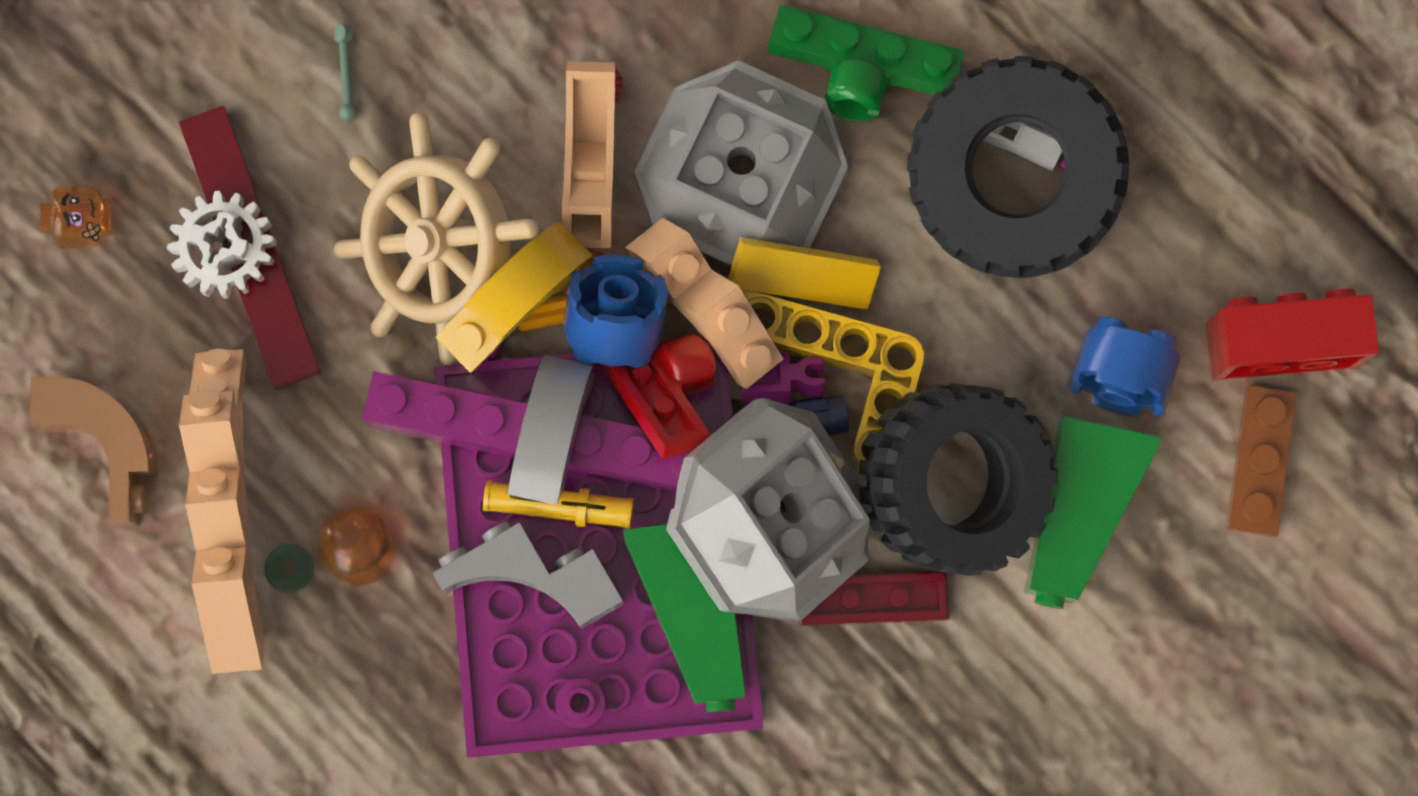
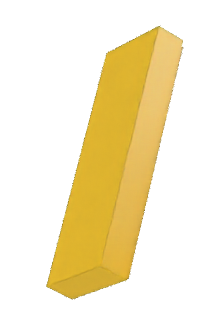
[728,237,881,310]

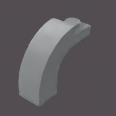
[507,355,595,505]

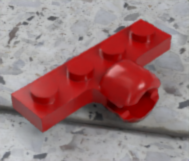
[600,333,717,460]

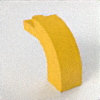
[435,221,594,373]

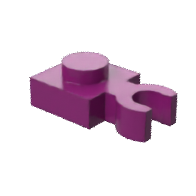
[741,353,825,405]

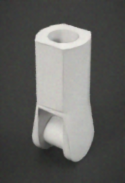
[983,122,1062,171]

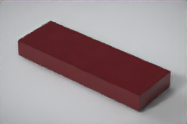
[801,571,949,626]

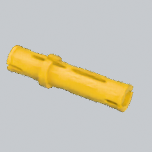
[483,480,634,529]

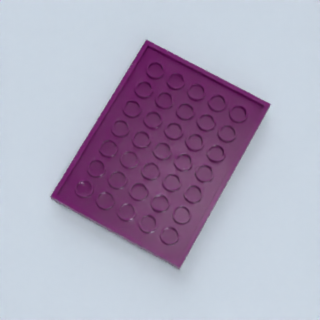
[434,346,764,758]

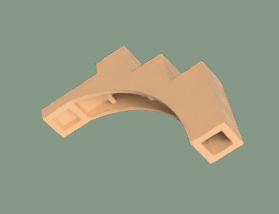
[179,349,265,674]

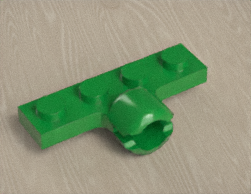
[767,5,965,123]

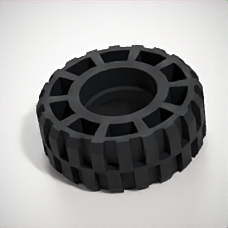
[907,56,1129,278]

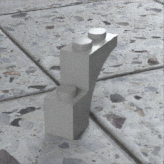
[433,521,624,629]

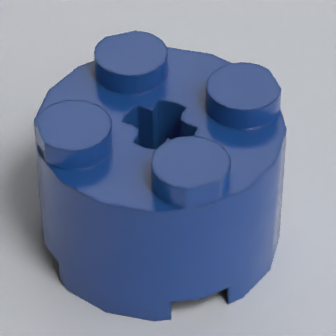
[563,254,668,368]
[1069,317,1180,418]

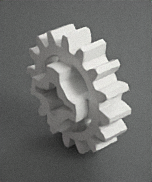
[167,191,277,299]

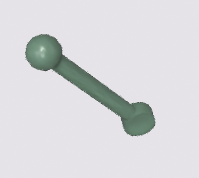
[334,24,358,122]

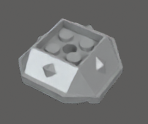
[634,60,848,269]
[666,398,870,621]

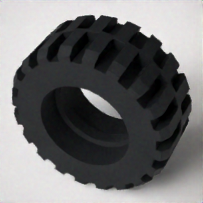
[859,384,1058,576]

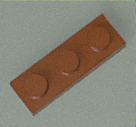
[1226,385,1297,538]

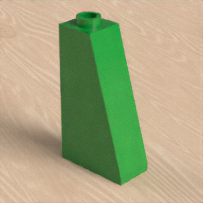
[1024,416,1161,609]
[623,524,745,713]

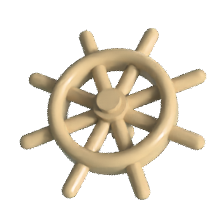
[334,112,539,366]

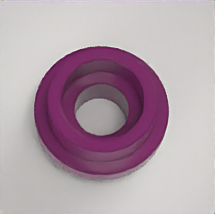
[555,678,605,729]

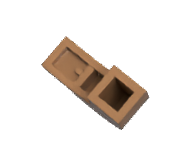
[30,376,158,526]

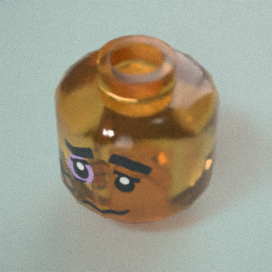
[40,186,111,249]

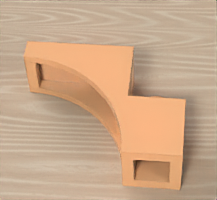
[562,61,616,248]
[625,218,783,389]

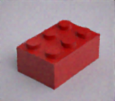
[1206,288,1379,381]

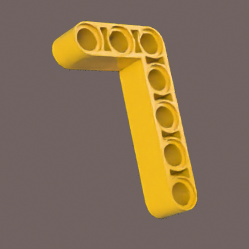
[742,290,924,470]

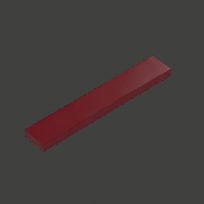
[179,105,322,390]

